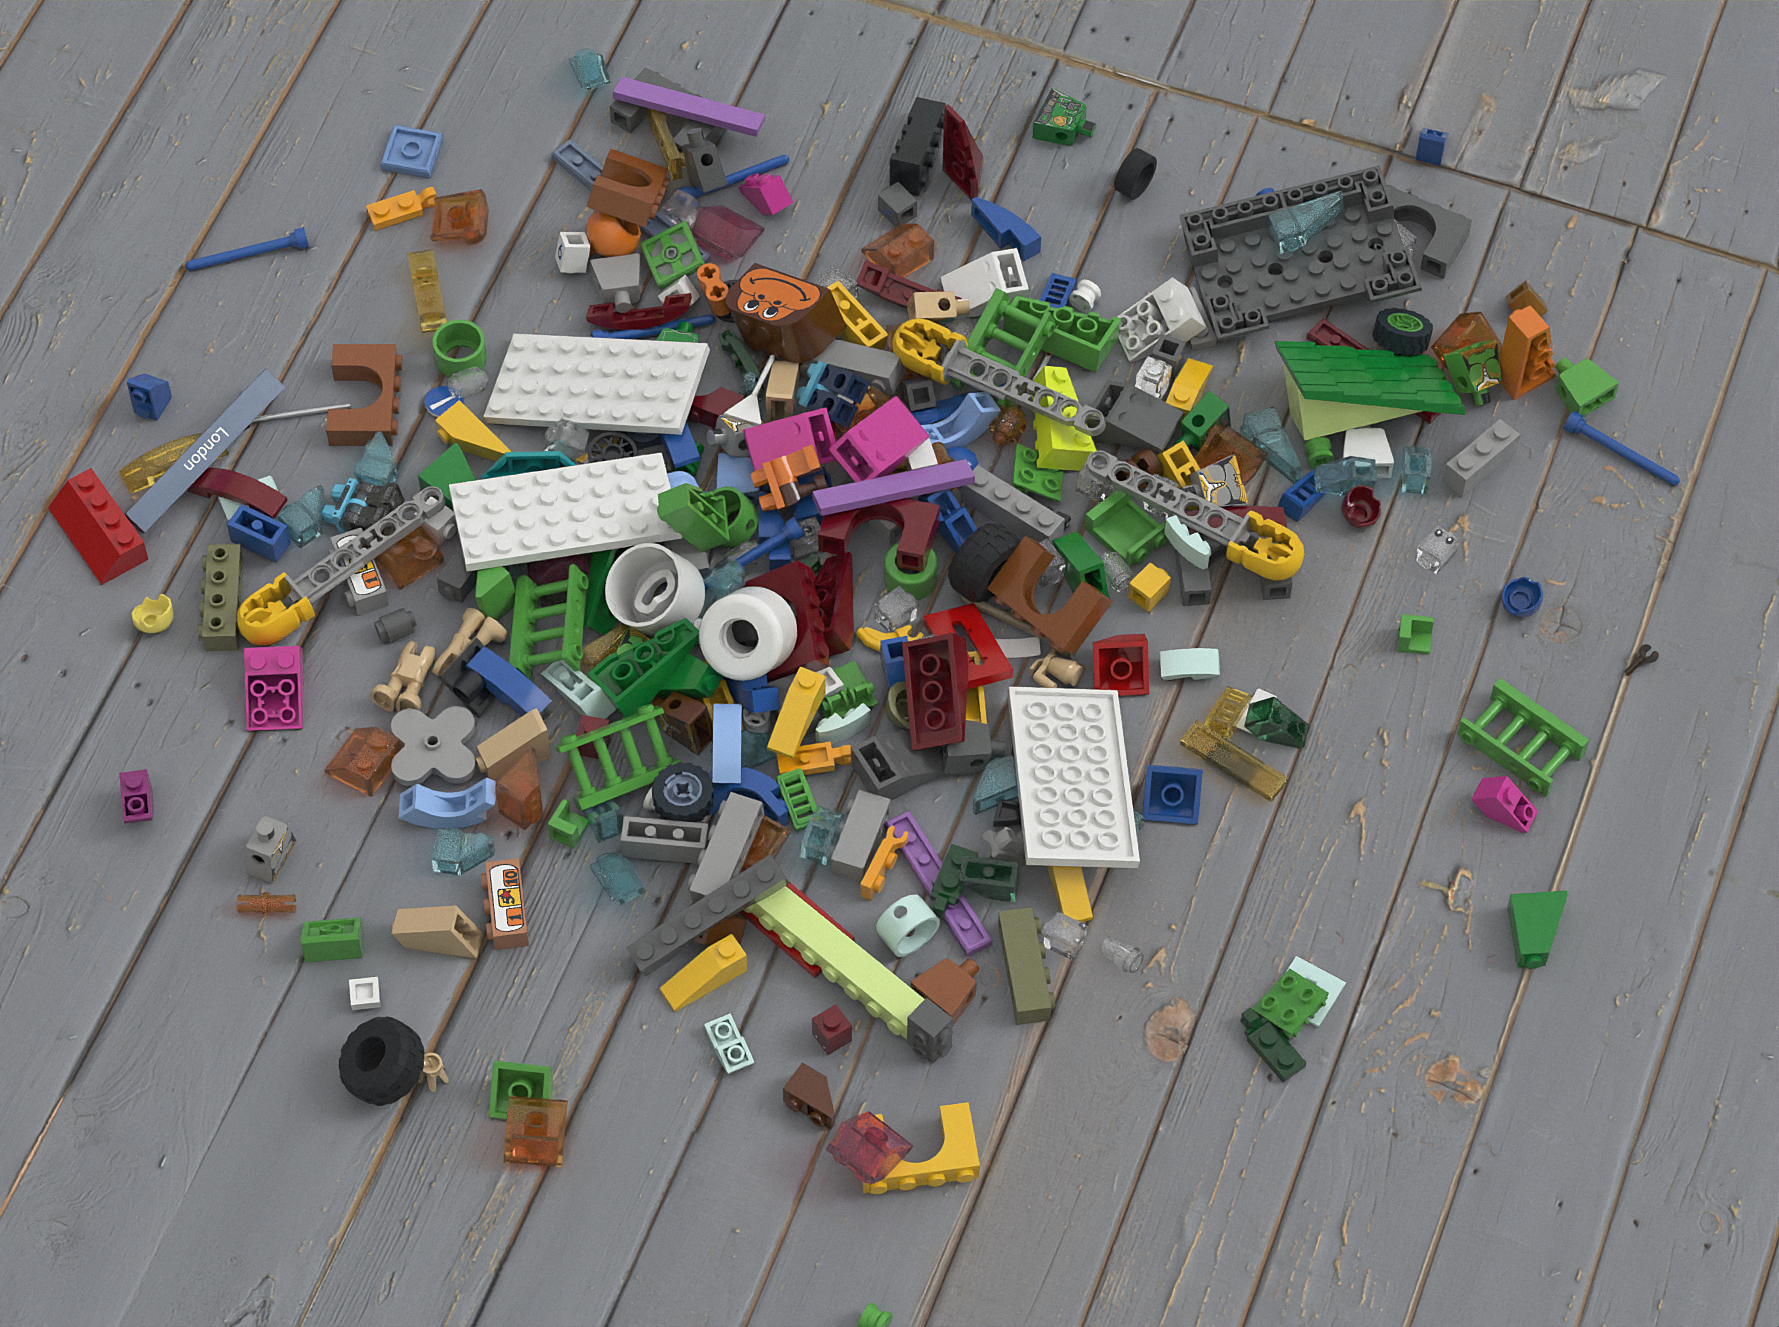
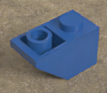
[127,374,172,421]
[880,636,908,690]

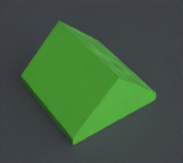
[475,566,516,621]
[301,917,362,962]
[489,1060,554,1124]

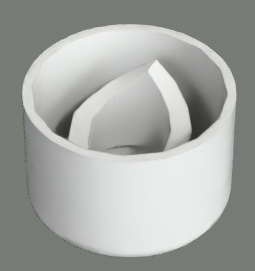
[605,543,705,638]
[699,587,797,681]

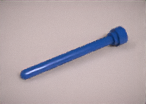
[675,154,789,208]
[185,227,309,271]
[591,314,715,339]
[1563,411,1680,485]
[703,517,805,590]

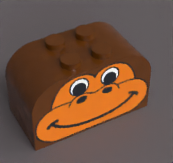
[726,263,847,363]

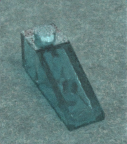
[1268,190,1344,254]
[1240,406,1302,484]

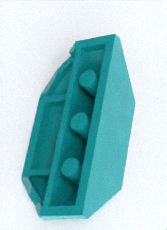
[481,451,576,480]

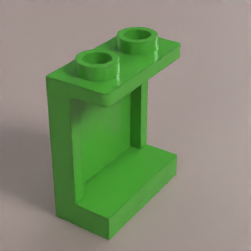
[1085,489,1168,569]

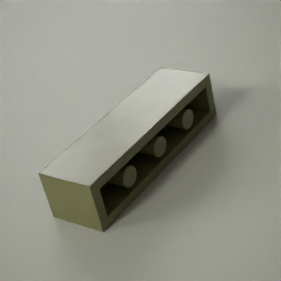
[998,907,1056,1025]

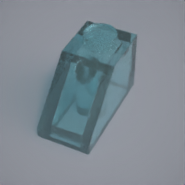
[973,755,1019,815]

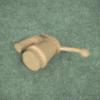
[1029,647,1083,688]

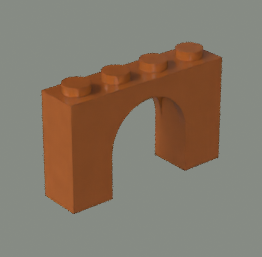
[586,149,670,227]
[326,344,403,446]
[987,536,1113,655]

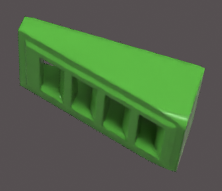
[776,768,822,832]

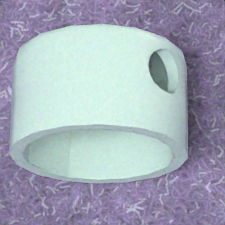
[876,894,940,957]

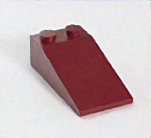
[902,633,968,751]

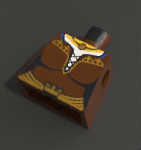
[652,691,713,755]

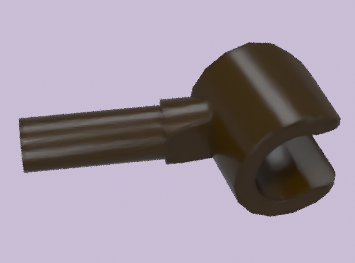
[1624,644,1659,676]

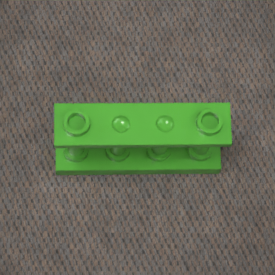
[949,288,1056,412]
[509,564,589,681]
[1457,678,1589,797]
[554,704,682,810]

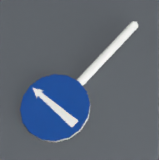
[425,386,464,417]

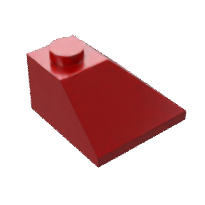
[1093,633,1149,696]

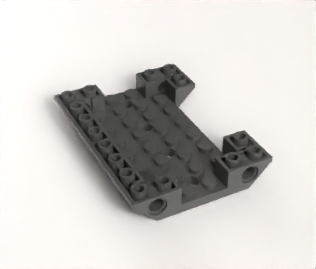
[1180,165,1422,341]

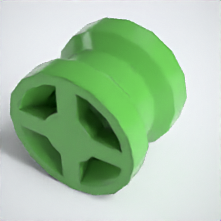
[1304,437,1334,469]
[857,1302,893,1327]

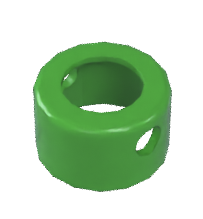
[432,320,487,379]
[713,486,759,547]
[884,542,938,601]

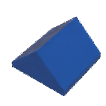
[1142,764,1203,824]

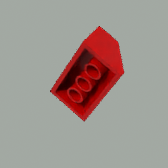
[48,468,148,585]

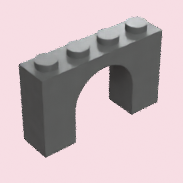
[610,67,727,163]
[1369,185,1472,279]
[1175,532,1292,606]

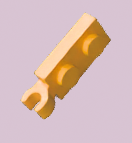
[366,187,438,231]
[776,741,851,775]
[860,826,908,901]

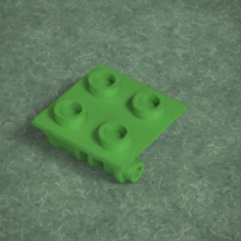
[1012,443,1063,503]
[819,661,878,719]
[1252,968,1329,1040]

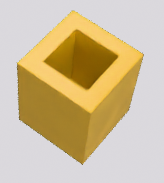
[1128,563,1171,613]

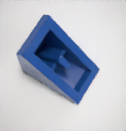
[1415,128,1449,165]

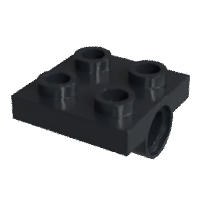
[438,638,495,716]

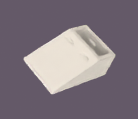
[940,248,1029,320]
[1117,277,1207,362]

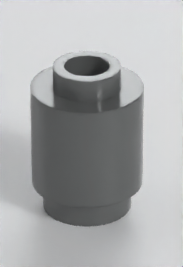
[374,608,417,643]

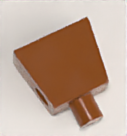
[911,958,980,1025]

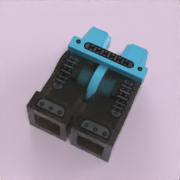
[322,478,405,539]

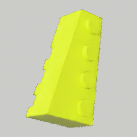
[1030,366,1096,471]

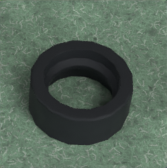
[1114,148,1157,200]

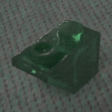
[1244,697,1309,749]

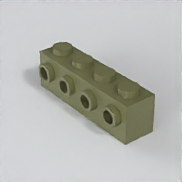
[198,544,243,651]

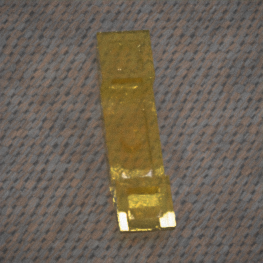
[407,249,447,333]
[119,433,229,494]

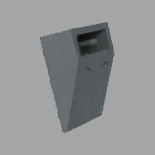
[1086,380,1184,452]
[851,730,943,800]

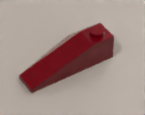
[795,552,854,657]

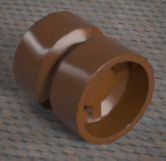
[1115,448,1163,491]

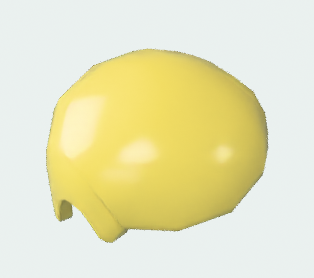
[131,594,174,633]

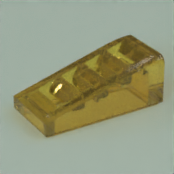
[581,623,629,672]
[1203,686,1252,743]

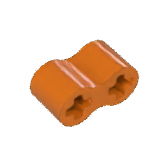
[697,263,730,316]

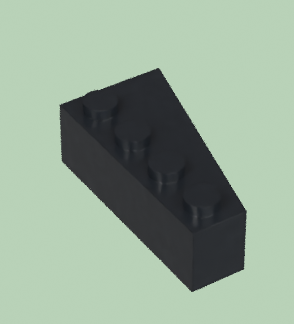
[889,97,946,196]

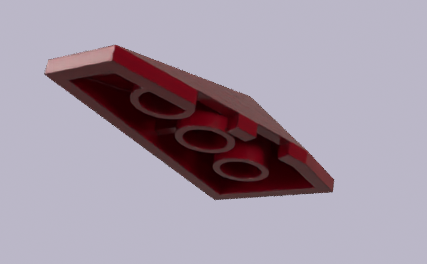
[942,104,983,201]

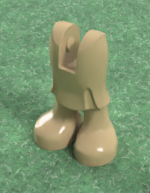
[432,608,508,676]
[370,641,435,712]

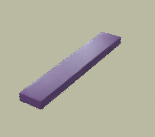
[613,77,765,137]
[812,459,975,516]
[885,811,992,957]

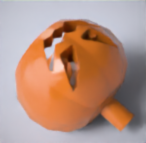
[586,211,641,258]

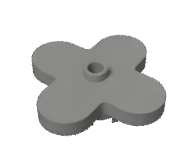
[391,706,476,786]

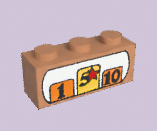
[481,858,529,950]

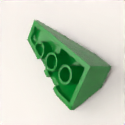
[583,546,633,637]
[587,618,699,718]

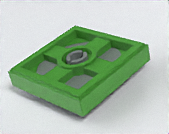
[639,221,705,289]

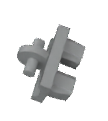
[982,827,1026,867]

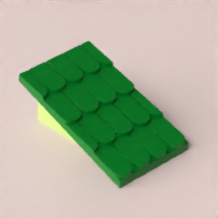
[1275,341,1465,440]

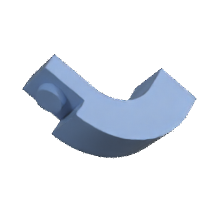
[921,392,1001,458]
[713,704,742,783]
[398,778,496,828]

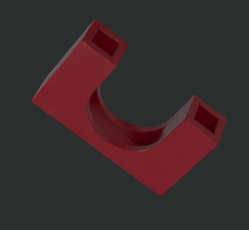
[818,485,940,572]
[742,560,830,683]

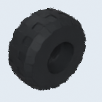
[948,523,1021,603]
[339,1016,425,1106]

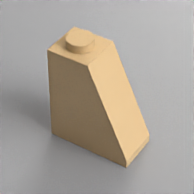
[766,360,800,423]
[475,708,551,780]
[391,905,483,959]

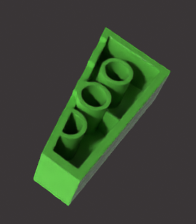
[1003,296,1122,372]

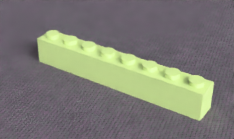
[743,886,925,1040]

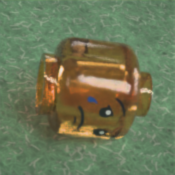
[988,405,1027,446]

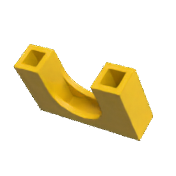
[853,1102,980,1194]

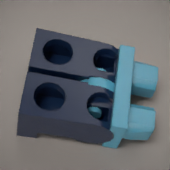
[796,361,870,429]

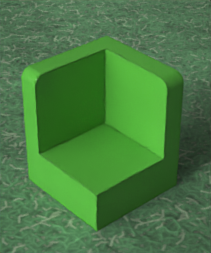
[1397,614,1434,654]
[548,799,589,849]

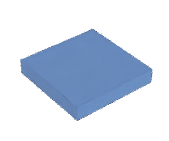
[380,125,443,178]

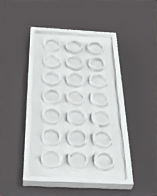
[483,334,710,435]
[449,453,682,571]
[1008,687,1140,868]

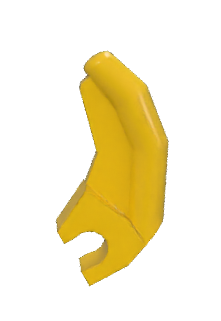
[856,625,924,652]

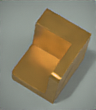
[1505,280,1548,317]

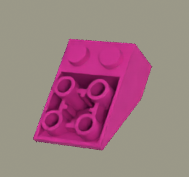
[829,396,930,482]
[743,407,837,471]
[244,646,303,731]

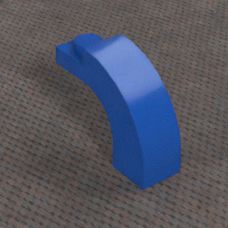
[708,767,789,830]

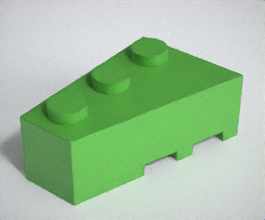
[657,483,730,552]

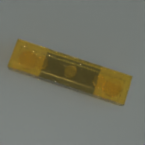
[647,108,686,180]
[1180,720,1288,802]

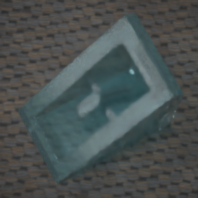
[583,799,623,843]

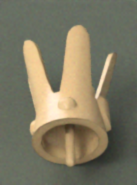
[418,1053,449,1092]

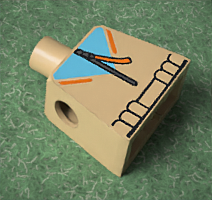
[907,291,970,325]

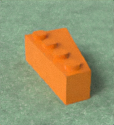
[1499,305,1556,400]

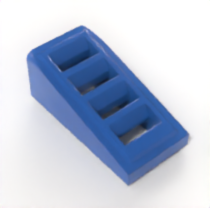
[1040,273,1077,308]
[1278,470,1333,522]

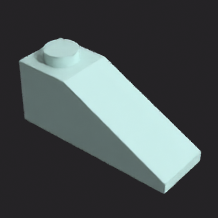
[541,660,616,719]

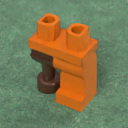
[750,444,828,512]

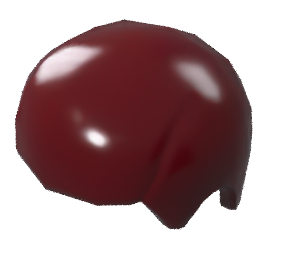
[1341,485,1381,529]

